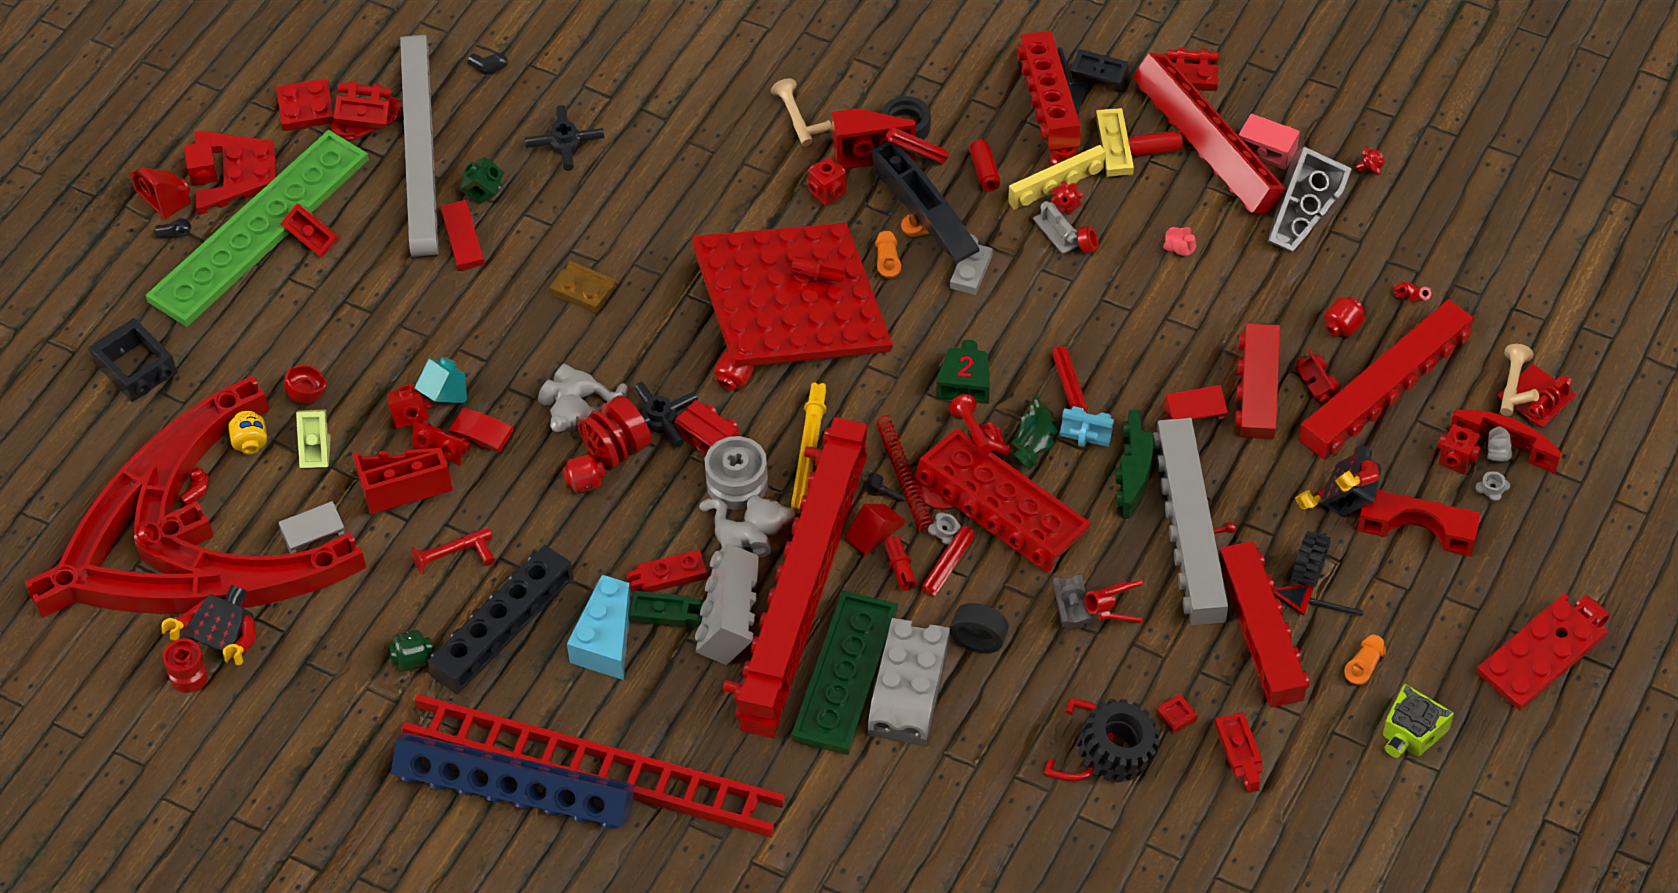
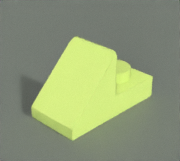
[296,410,331,468]

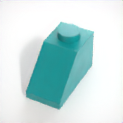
[415,357,467,403]

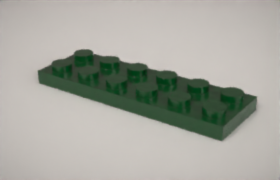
[791,590,898,755]

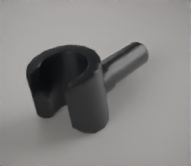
[866,473,904,502]

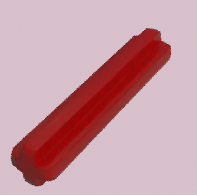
[885,128,949,164]
[1053,346,1087,413]
[922,526,974,597]

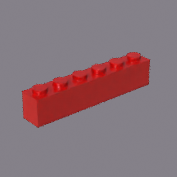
[1219,541,1310,708]

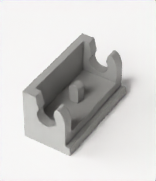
[279,501,345,554]

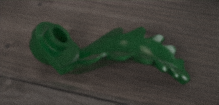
[1011,395,1058,470]

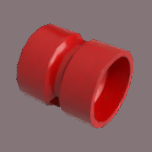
[163,639,208,693]

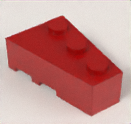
[352,448,453,514]

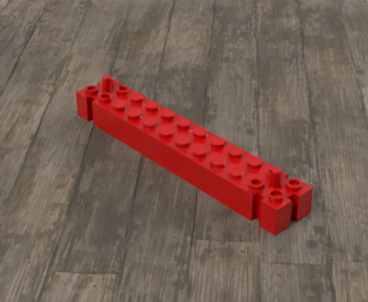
[723,417,868,739]

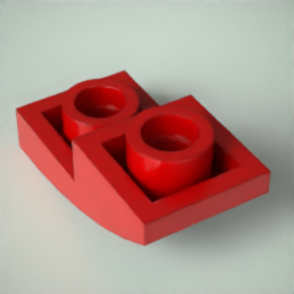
[449,408,514,452]

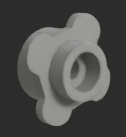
[1476,471,1510,501]
[928,513,961,545]

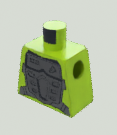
[1383,684,1454,758]

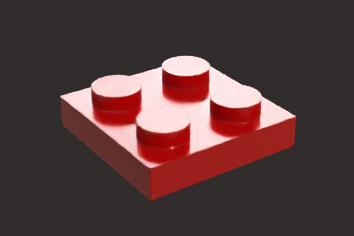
[276,78,334,131]

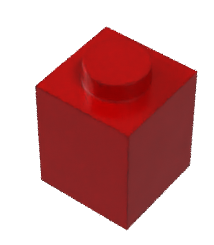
[184,141,218,186]

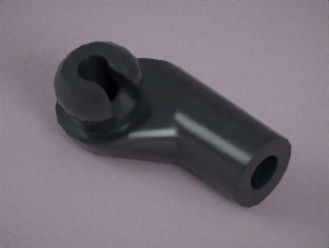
[155,218,191,238]

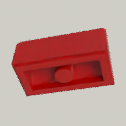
[280,203,342,258]

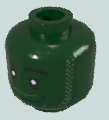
[388,630,433,671]

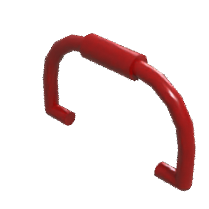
[1044,698,1115,781]

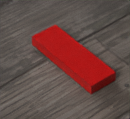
[440,200,485,271]

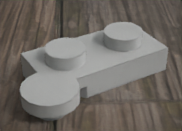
[950,234,993,295]

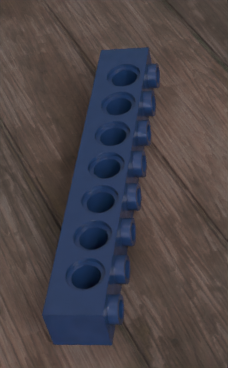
[391,733,635,829]

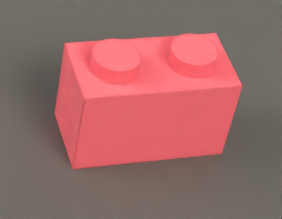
[1238,114,1300,170]

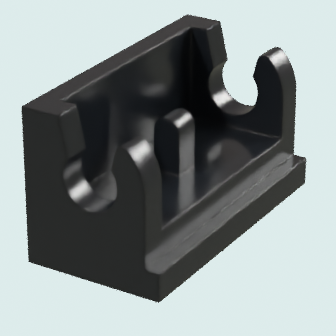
[1071,49,1129,92]

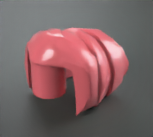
[1163,227,1196,256]

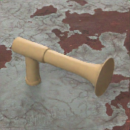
[771,79,832,146]
[1500,344,1539,416]

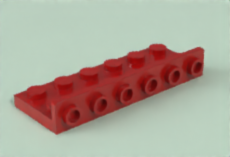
[915,428,1091,573]

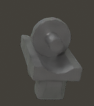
[1053,575,1092,630]

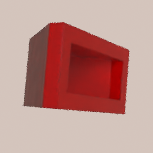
[844,504,905,557]

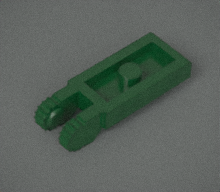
[628,591,705,629]

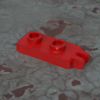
[626,549,708,592]

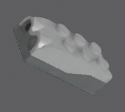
[868,618,950,746]

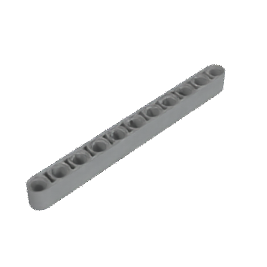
[400,34,439,257]

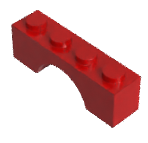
[1357,489,1481,557]

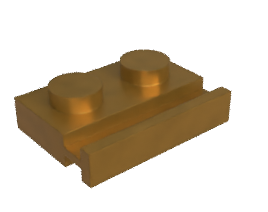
[549,260,617,314]

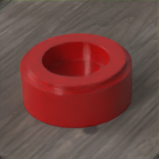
[1078,226,1098,254]

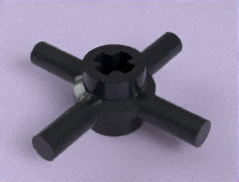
[525,105,605,171]
[634,382,698,447]

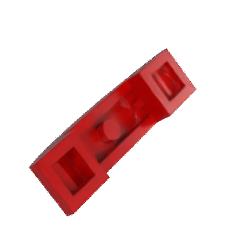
[1449,410,1562,474]

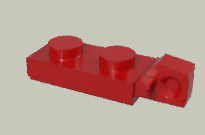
[1214,712,1263,793]

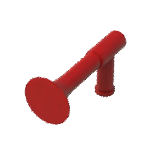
[949,394,1010,456]
[411,527,496,574]

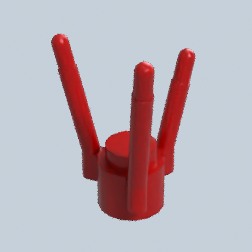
[1084,580,1143,623]

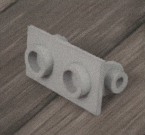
[1033,201,1080,255]

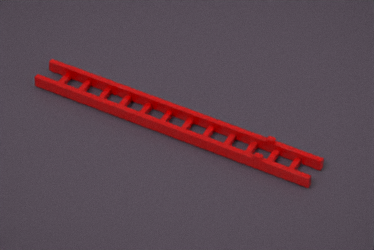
[402,694,785,838]

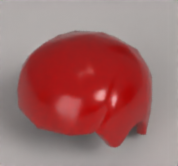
[284,365,326,404]

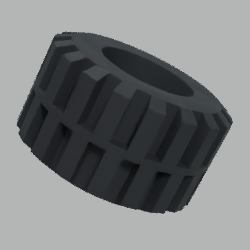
[1077,699,1160,782]

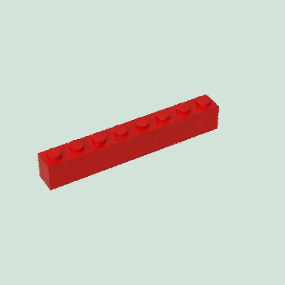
[1133,53,1287,214]
[1299,299,1474,460]

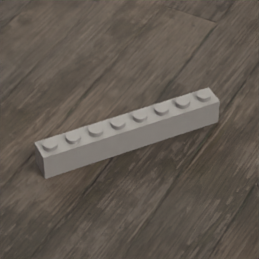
[1153,418,1228,625]

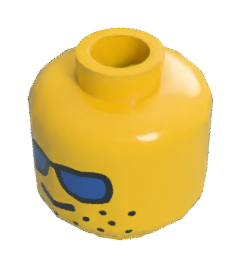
[229,411,267,454]

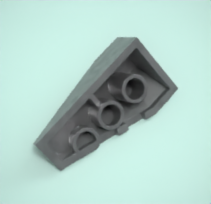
[1267,147,1352,252]

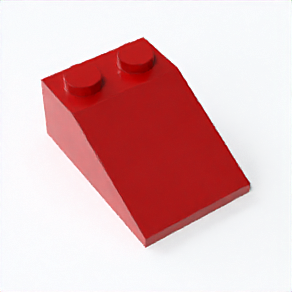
[832,108,916,170]

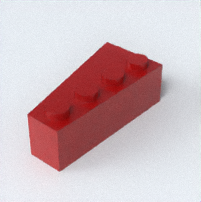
[1235,323,1280,439]

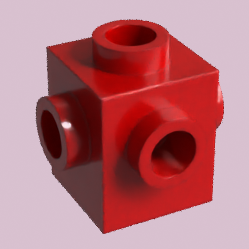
[808,157,847,206]
[387,384,432,428]
[1437,424,1481,475]

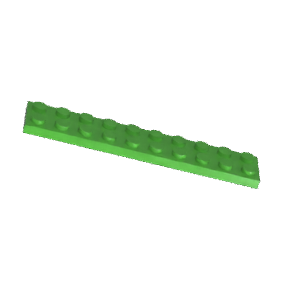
[146,130,369,327]

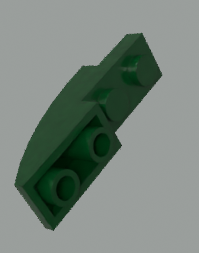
[1115,410,1153,519]

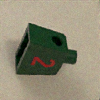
[936,340,990,404]

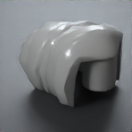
[1487,427,1512,463]

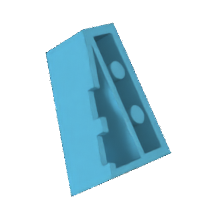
[567,575,631,680]

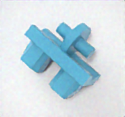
[1060,406,1114,447]

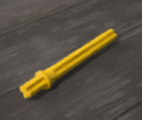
[791,382,827,514]

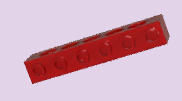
[1017,31,1081,150]

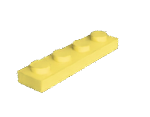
[1009,145,1106,210]

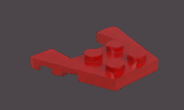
[195,130,277,215]

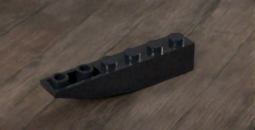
[871,142,980,264]

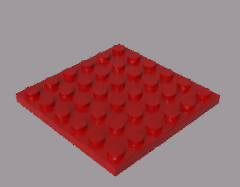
[691,223,893,367]

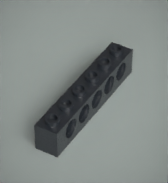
[428,545,574,695]

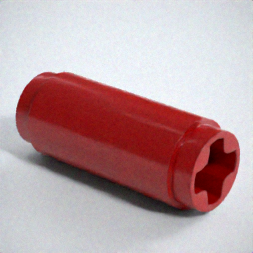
[1128,131,1182,157]
[970,140,1000,192]

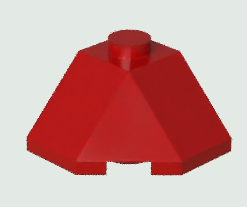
[130,168,191,220]

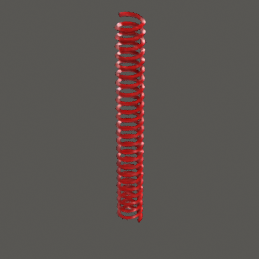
[876,415,933,533]

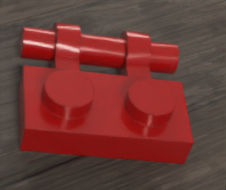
[1166,48,1218,91]
[334,81,391,129]

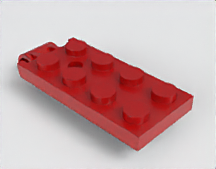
[1477,593,1611,711]

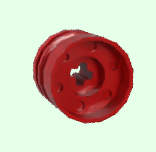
[578,395,652,470]

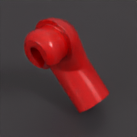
[1394,281,1432,303]

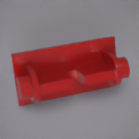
[1296,347,1341,405]
[411,421,471,466]

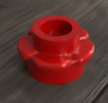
[134,521,161,549]

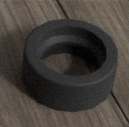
[881,96,931,140]
[950,603,1009,654]

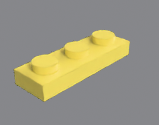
[1096,108,1134,177]

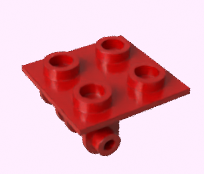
[1497,364,1577,428]

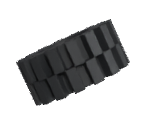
[1292,531,1331,588]

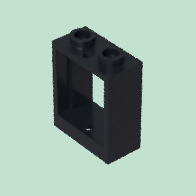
[89,318,177,402]

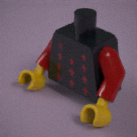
[1295,446,1382,517]
[162,585,256,665]

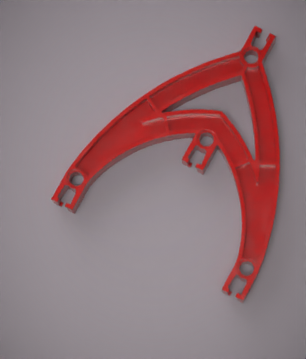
[25,376,366,618]

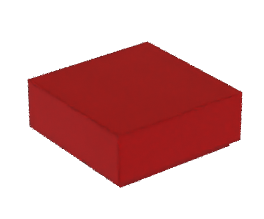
[1156,694,1198,734]

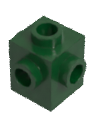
[459,157,504,205]

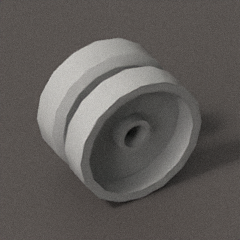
[705,436,768,510]

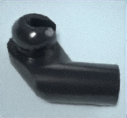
[468,53,508,74]

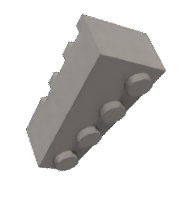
[695,543,759,665]

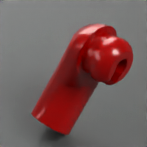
[178,467,209,506]

